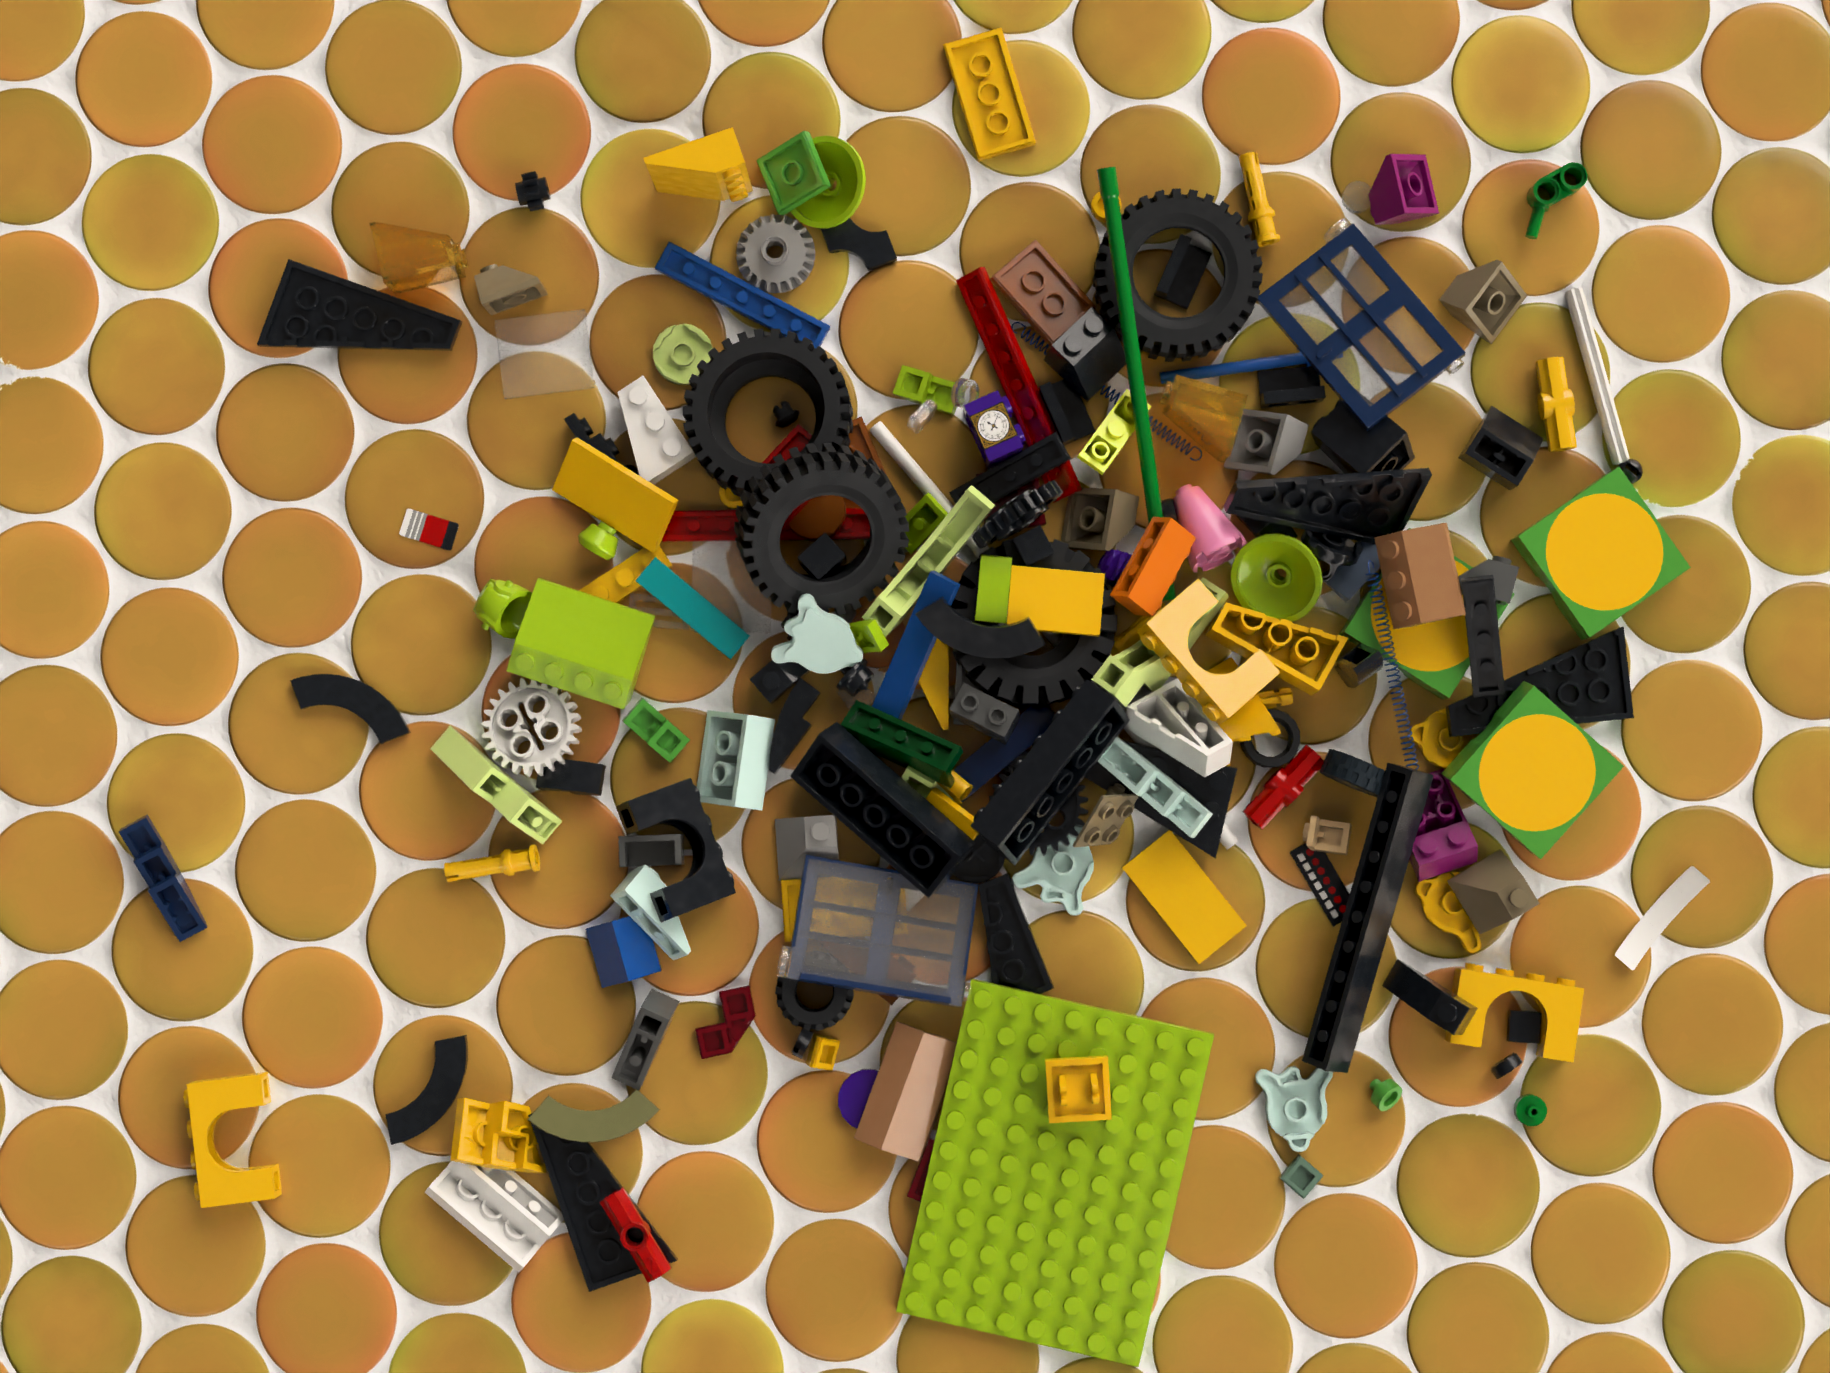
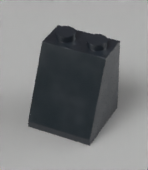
[1311,391,1415,474]

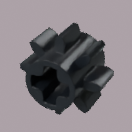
[515,171,551,212]

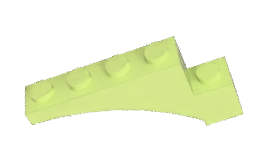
[862,485,995,637]
[1091,577,1229,707]

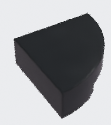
[792,1028,814,1059]

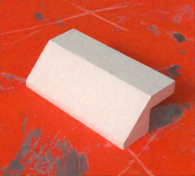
[425,1161,564,1273]

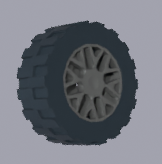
[1320,749,1385,798]

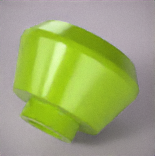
[578,521,618,560]

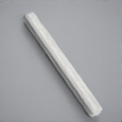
[1565,287,1630,465]

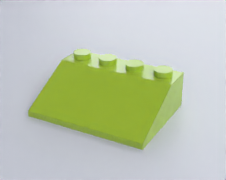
[506,578,656,710]

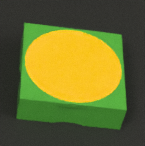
[1511,467,1691,640]
[1339,528,1514,700]
[1441,681,1624,859]

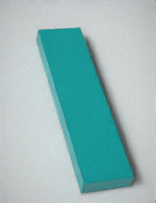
[635,557,750,659]

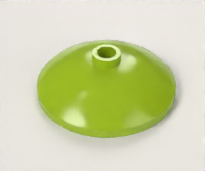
[791,136,866,229]
[1231,534,1323,622]

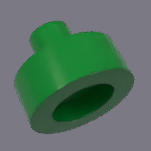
[1514,1094,1547,1126]

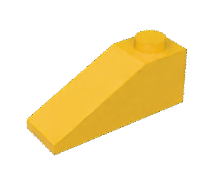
[918,638,949,731]

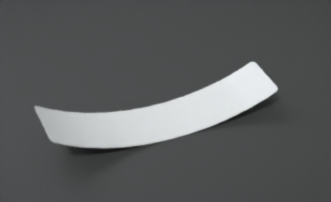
[1615,866,1710,970]

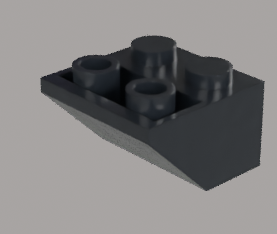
[1458,406,1544,490]

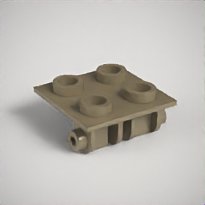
[1072,783,1139,847]

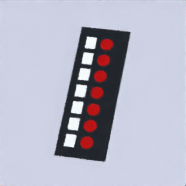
[1290,843,1350,927]

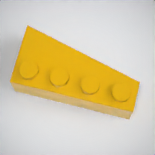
[1206,602,1348,696]

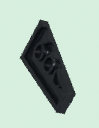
[979,873,1054,994]

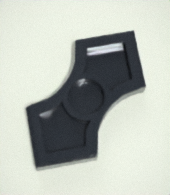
[821,218,897,271]

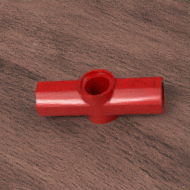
[1242,745,1324,830]
[600,1187,672,1283]

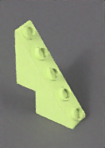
[430,726,562,844]

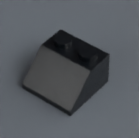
[1044,307,1126,402]

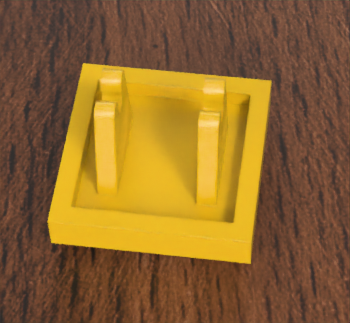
[1045,1055,1112,1123]

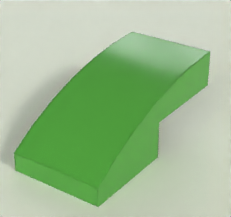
[622,698,690,763]

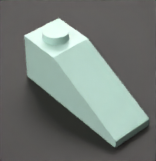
[610,864,691,960]

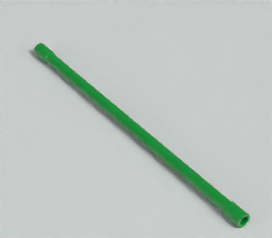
[1097,167,1176,601]

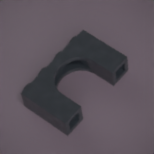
[616,778,736,922]

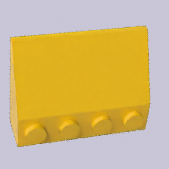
[643,127,753,202]

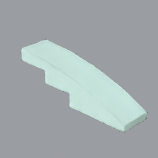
[1098,737,1213,838]

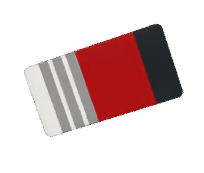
[399,508,459,550]

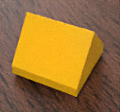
[806,1034,840,1071]

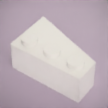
[618,376,696,485]
[1125,679,1233,777]

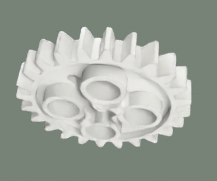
[481,678,582,777]

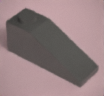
[612,989,680,1091]

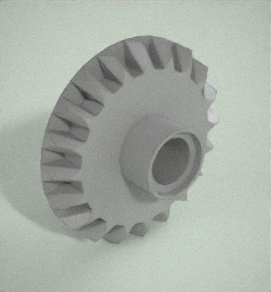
[736,214,815,293]

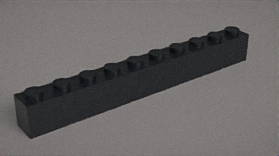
[1302,763,1434,1073]

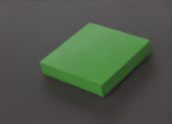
[756,131,831,215]

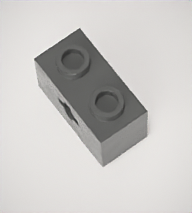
[949,682,1020,745]

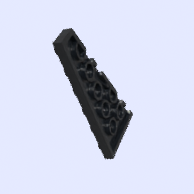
[257,259,462,351]
[1224,468,1432,545]
[1446,627,1634,737]
[1085,740,1237,859]
[528,1113,678,1292]

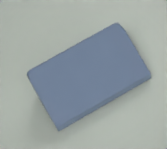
[1325,542,1380,602]

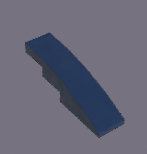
[954,705,1055,802]
[119,814,207,942]

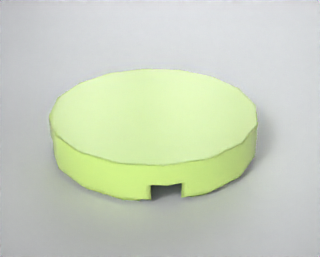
[653,324,713,385]

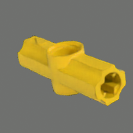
[1535,357,1577,452]

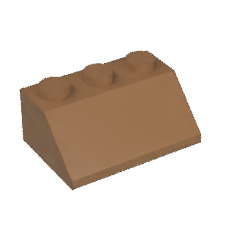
[1374,523,1466,629]

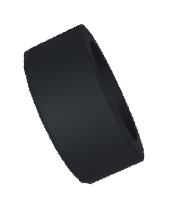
[1240,709,1300,768]

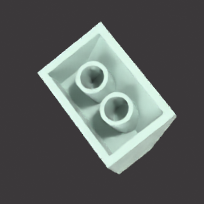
[697,710,775,811]

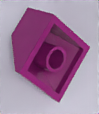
[1368,154,1439,225]

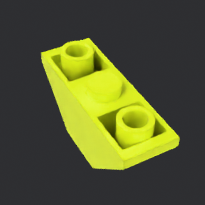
[1077,389,1152,475]

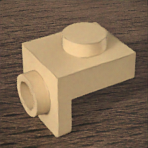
[1303,815,1352,855]

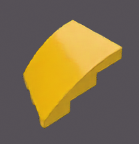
[1198,657,1281,742]
[450,1098,546,1174]

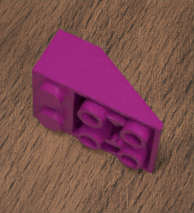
[1409,769,1478,881]

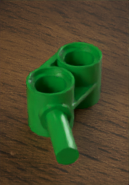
[1525,162,1587,239]

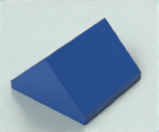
[586,916,662,988]

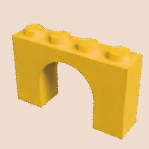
[1137,578,1281,725]
[1445,963,1584,1062]
[183,1072,282,1208]

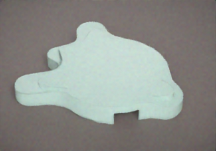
[771,593,863,674]
[1012,826,1094,916]
[1255,1066,1333,1152]

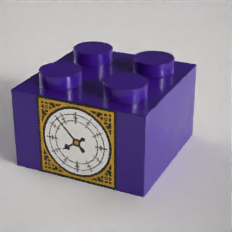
[963,390,1026,469]

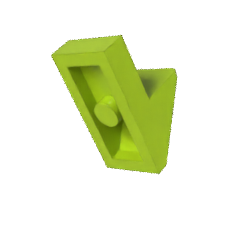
[905,492,948,554]

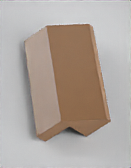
[854,1021,957,1162]

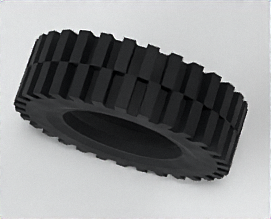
[1093,189,1263,362]
[683,328,853,497]
[734,443,909,615]

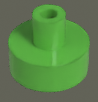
[1369,1079,1402,1111]

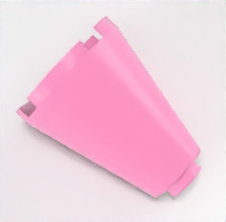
[1173,484,1247,573]

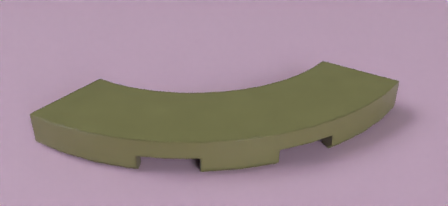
[527,1089,660,1143]

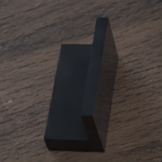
[1154,234,1212,309]
[1257,366,1326,409]
[1038,379,1096,446]

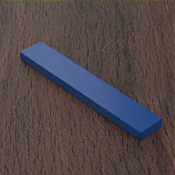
[655,242,830,348]
[872,570,961,720]

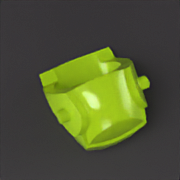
[473,579,532,639]

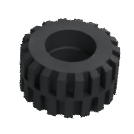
[775,951,854,1031]

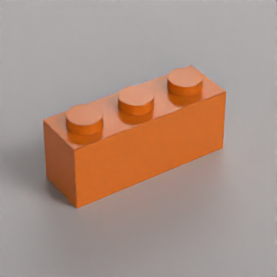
[1110,517,1196,617]

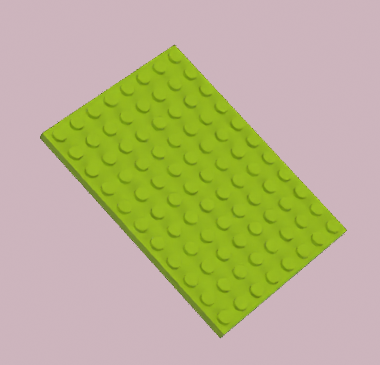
[896,978,1214,1367]

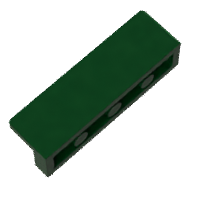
[841,700,963,788]

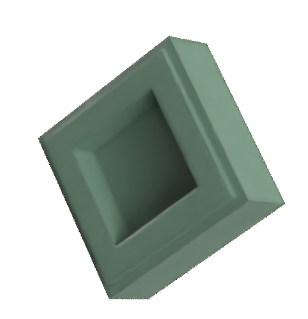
[1279,1154,1323,1199]

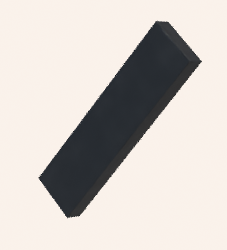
[949,432,1072,504]
[1461,574,1505,698]

